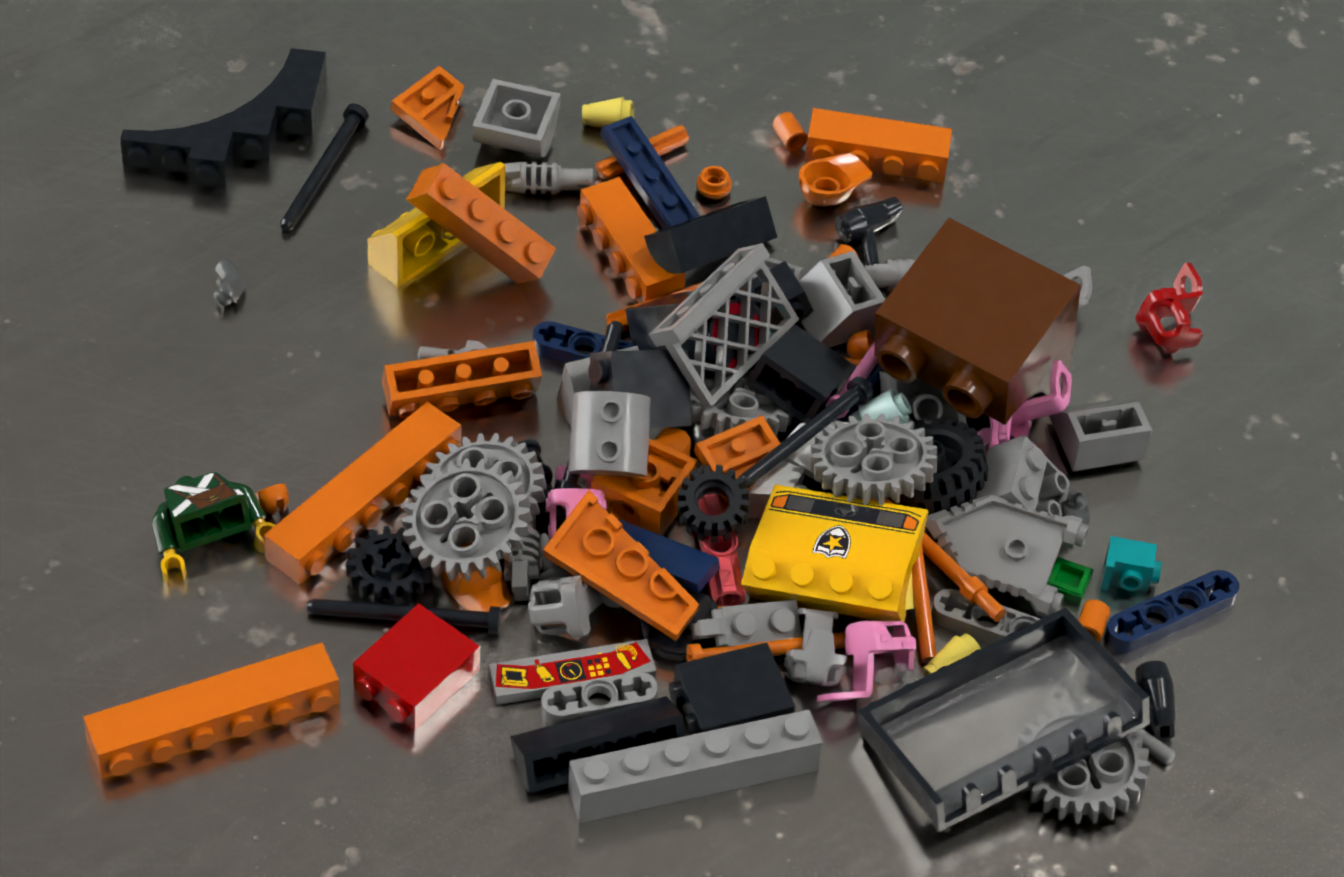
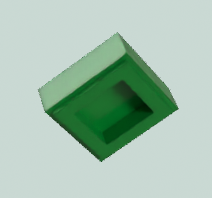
[1047,557,1094,606]

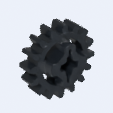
[346,526,432,605]

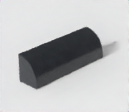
[644,196,778,274]
[510,696,685,793]

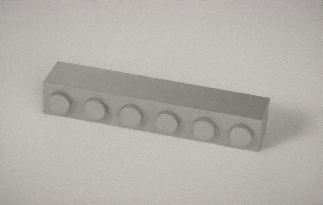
[568,709,823,823]

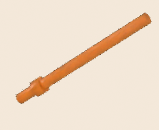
[870,498,1006,622]

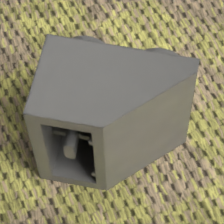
[798,251,886,347]
[1049,398,1152,471]
[976,435,1070,517]

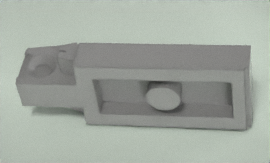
[691,600,802,647]

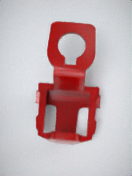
[1135,263,1203,354]

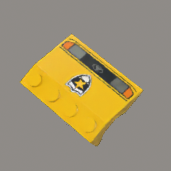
[741,484,929,622]

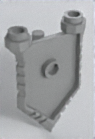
[925,494,1089,617]

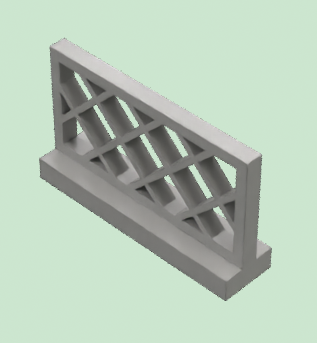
[648,243,799,408]

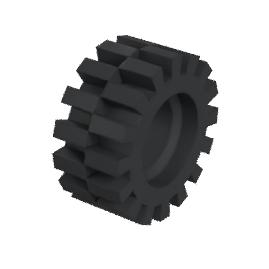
[678,465,750,543]

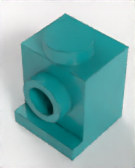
[1100,536,1162,593]

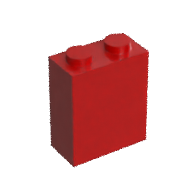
[353,603,480,731]

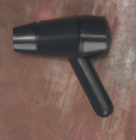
[835,196,903,266]
[1086,661,1176,740]

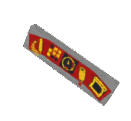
[488,639,656,705]

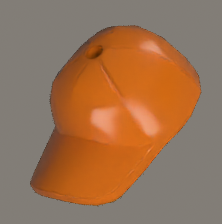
[798,153,873,207]
[441,542,511,612]

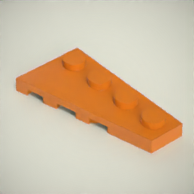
[543,490,699,641]

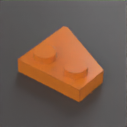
[390,66,465,150]
[694,415,780,506]

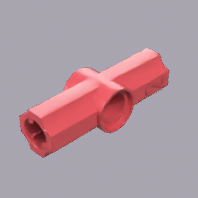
[698,494,746,606]

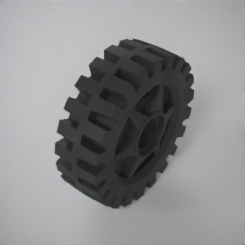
[889,418,988,515]

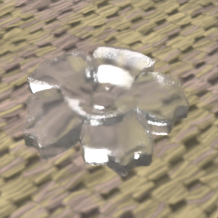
[873,663,918,700]

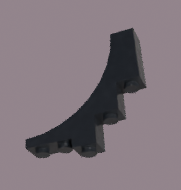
[120,48,327,187]

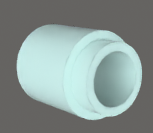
[852,389,912,425]

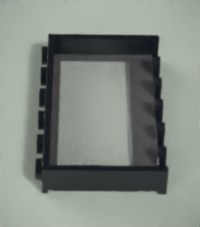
[858,607,1150,832]

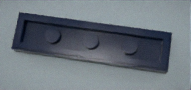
[600,116,700,229]

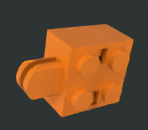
[591,427,698,536]

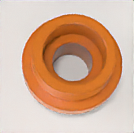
[696,166,732,199]

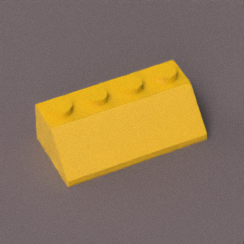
[367,162,506,288]

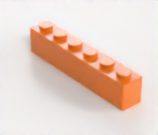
[264,402,462,585]
[83,642,340,779]

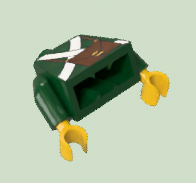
[152,472,275,584]

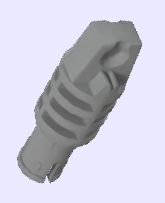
[504,162,593,195]
[504,514,540,601]

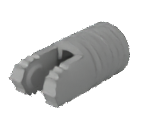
[865,259,916,292]

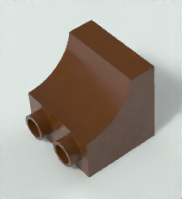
[874,218,1081,425]

